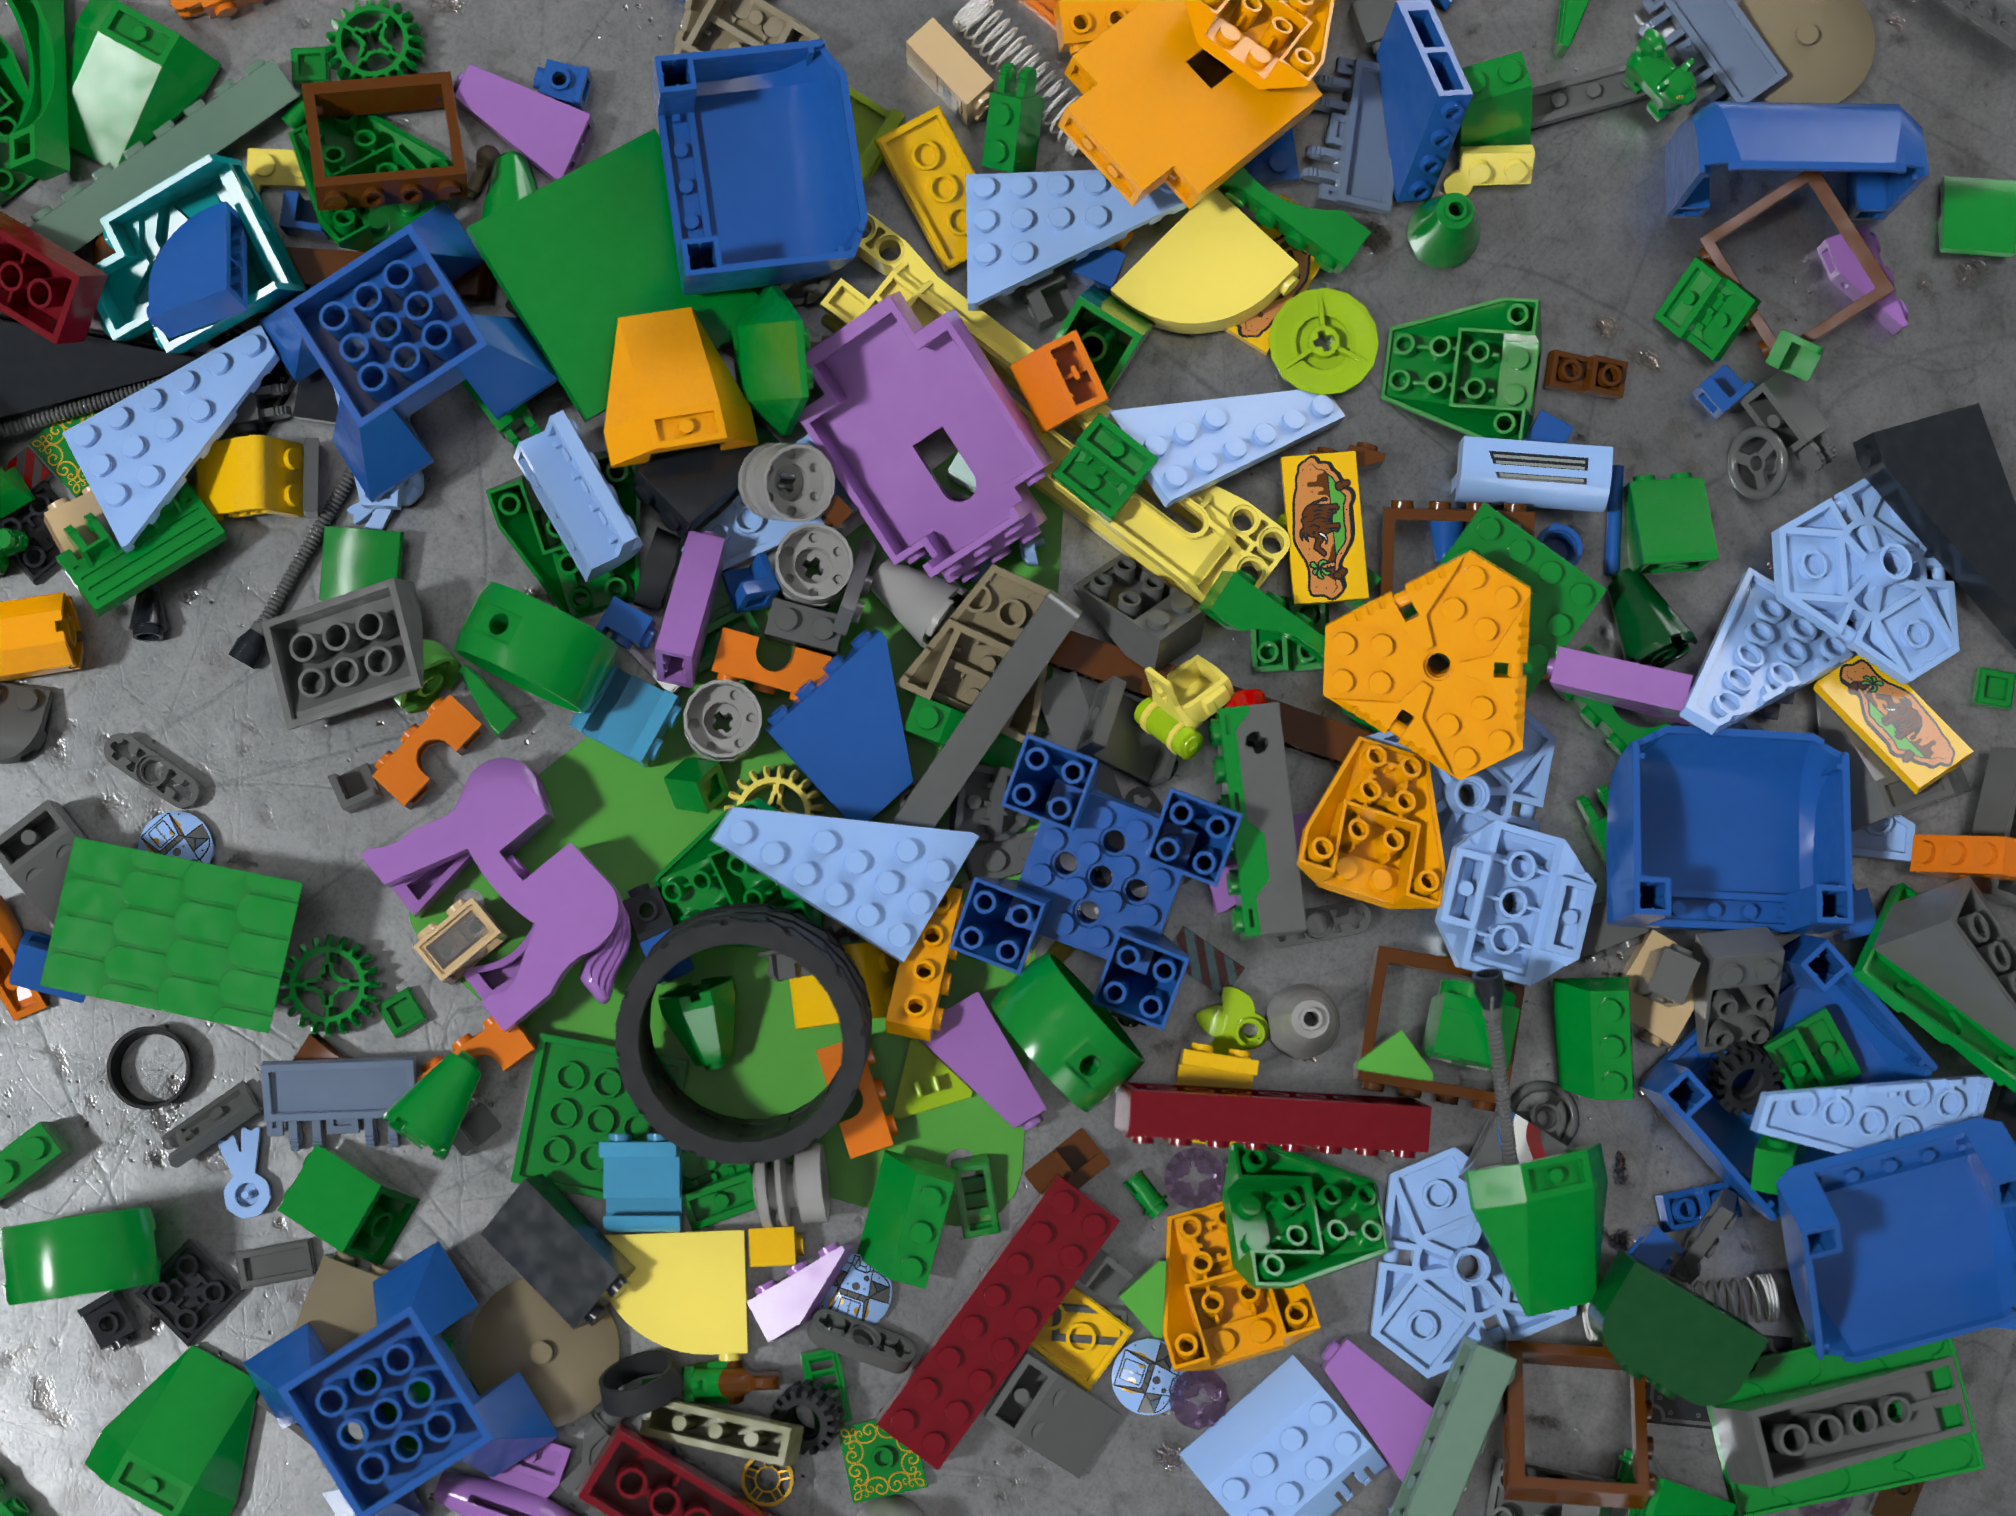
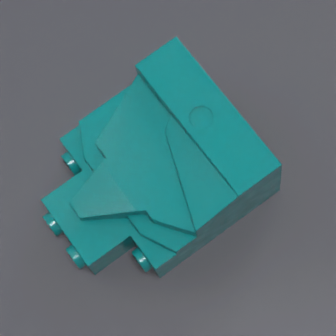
[94,154,307,354]

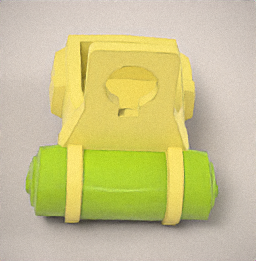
[1134,655,1234,760]

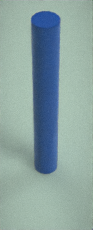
[1605,465,1624,576]

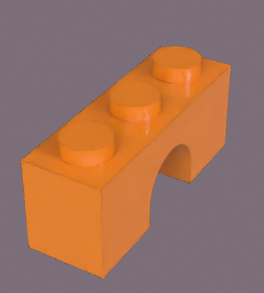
[711,626,832,701]
[372,694,487,809]
[1910,834,2016,881]
[416,1016,537,1098]
[816,1042,899,1159]

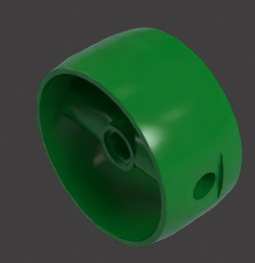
[454,581,619,715]
[991,951,1145,1113]
[0,1207,161,1306]

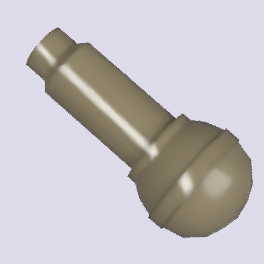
[467,145,501,200]

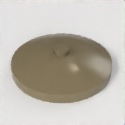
[1738,0,1875,103]
[468,1278,621,1427]

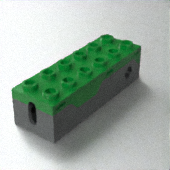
[1208,689,1307,941]

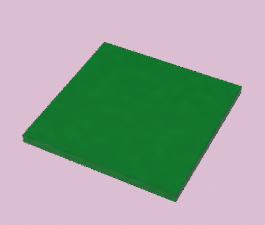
[466,128,758,422]

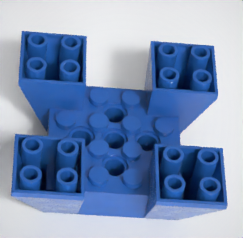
[258,200,559,502]
[949,733,1244,1030]
[242,1240,560,1516]

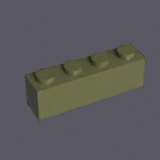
[640,1398,805,1466]

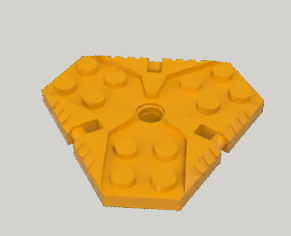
[1323,550,1531,780]

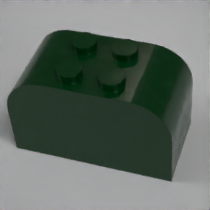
[1588,1249,1769,1406]

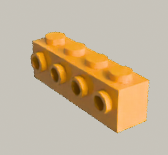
[1053,0,1145,56]
[885,887,965,1042]

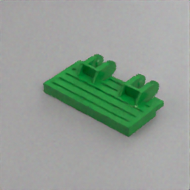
[56,481,228,618]

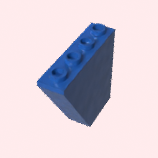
[1376,0,1473,202]
[764,629,913,821]

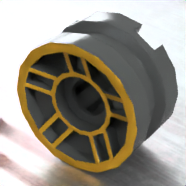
[741,1459,795,1507]

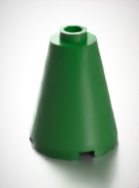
[480,151,538,220]
[1407,193,1481,269]
[381,1051,482,1161]

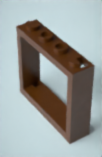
[302,71,468,211]
[1699,171,1896,358]
[1380,500,1535,596]
[1353,946,1525,1112]
[1502,1341,1655,1509]

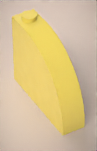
[1110,188,1299,334]
[603,1229,750,1361]

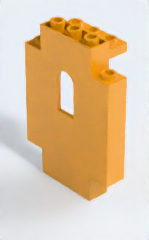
[1058,0,1328,209]

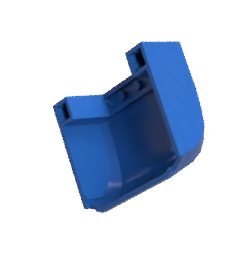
[652,39,868,296]
[1665,102,1929,220]
[1606,725,1854,935]
[1638,934,1938,1221]
[1776,1117,2016,1363]

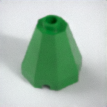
[658,975,736,1070]

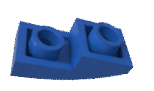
[1655,1181,1742,1233]

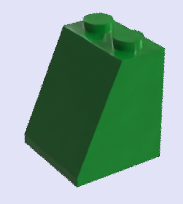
[1453,51,1532,159]
[1052,284,1155,395]
[1623,472,1719,575]
[278,1144,420,1266]
[1627,1471,1738,1516]

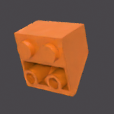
[1010,330,1110,434]

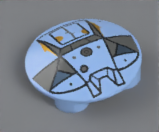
[138,811,215,864]
[819,1254,892,1325]
[1111,1339,1187,1415]

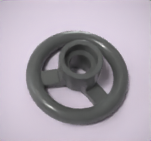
[1728,426,1789,500]
[1510,1080,1580,1146]

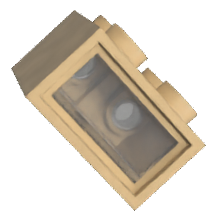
[412,898,510,985]

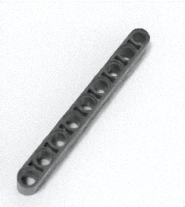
[890,590,1082,828]

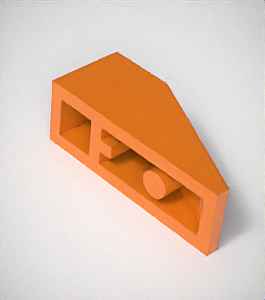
[0,895,49,1021]

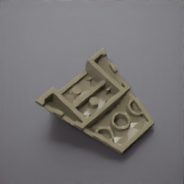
[673,0,822,54]
[896,564,1061,743]

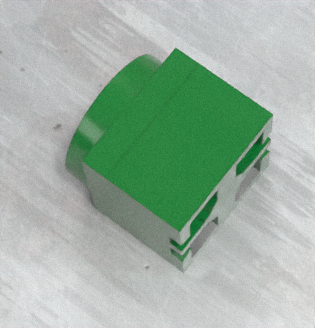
[1420,979,1520,1073]

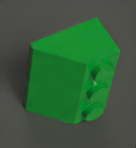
[1553,977,1634,1100]
[857,1150,958,1289]

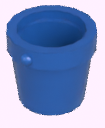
[1536,522,1583,566]

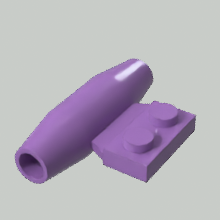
[433,1441,578,1516]

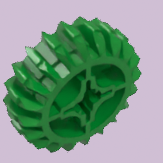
[325,0,425,81]
[279,934,382,1036]

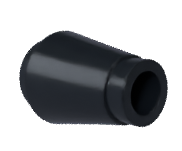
[129,585,167,642]

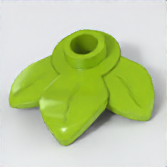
[1196,986,1269,1056]

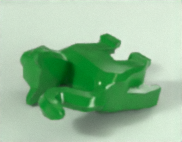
[1624,28,1697,122]

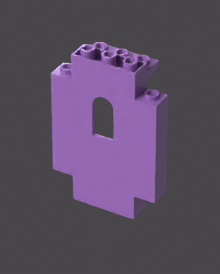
[799,291,1053,584]

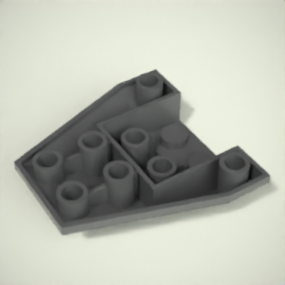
[1815,692,1971,833]

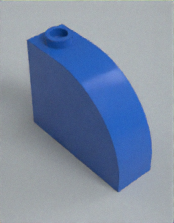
[146,201,248,339]

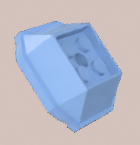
[1435,820,1597,986]

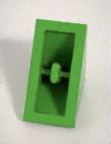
[1353,1030,1434,1081]
[1118,1259,1167,1338]

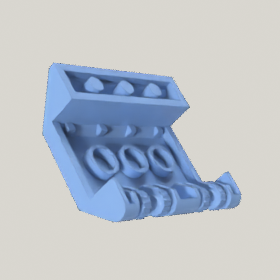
[1179,1354,1388,1516]

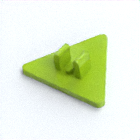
[893,1038,972,1119]

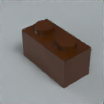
[820,495,854,528]

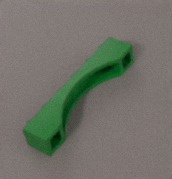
[6,0,70,181]
[1218,167,1371,275]
[1198,569,1380,733]

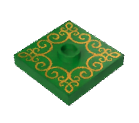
[28,395,100,498]
[839,1419,928,1504]

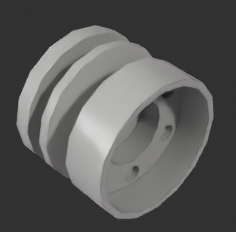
[738,442,835,523]
[773,523,853,610]
[683,679,762,764]
[753,1142,830,1228]

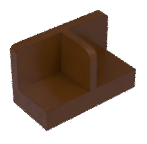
[1025,1128,1111,1195]

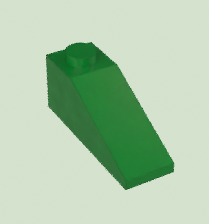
[904,695,1020,769]

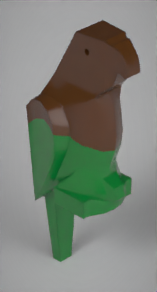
[642,1360,780,1405]

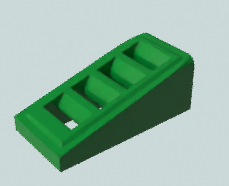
[1554,0,1590,58]
[459,665,522,740]
[950,1154,1001,1239]
[800,1348,853,1428]

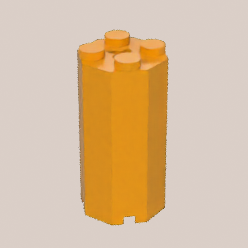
[0,592,84,682]

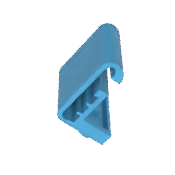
[568,664,683,768]
[599,1133,683,1232]

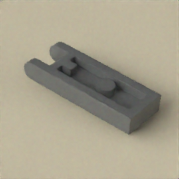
[832,540,876,636]
[955,828,1038,891]
[161,1080,260,1168]

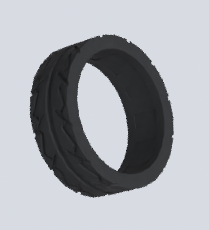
[616,903,872,1165]

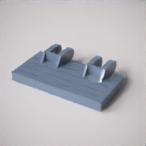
[1638,0,1788,112]
[1301,57,1394,214]
[260,1056,417,1151]

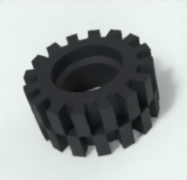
[1705,1041,1781,1116]
[770,1379,845,1455]

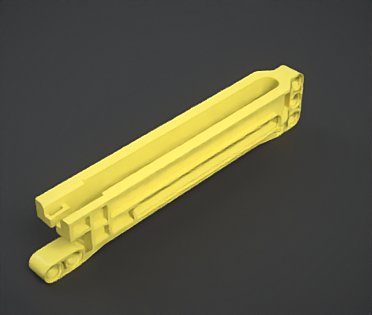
[820,213,1290,603]

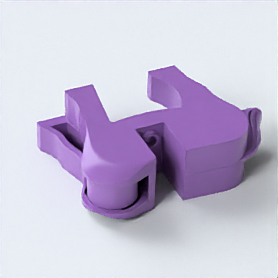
[360,758,631,1032]

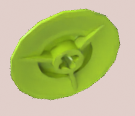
[1269,288,1379,395]

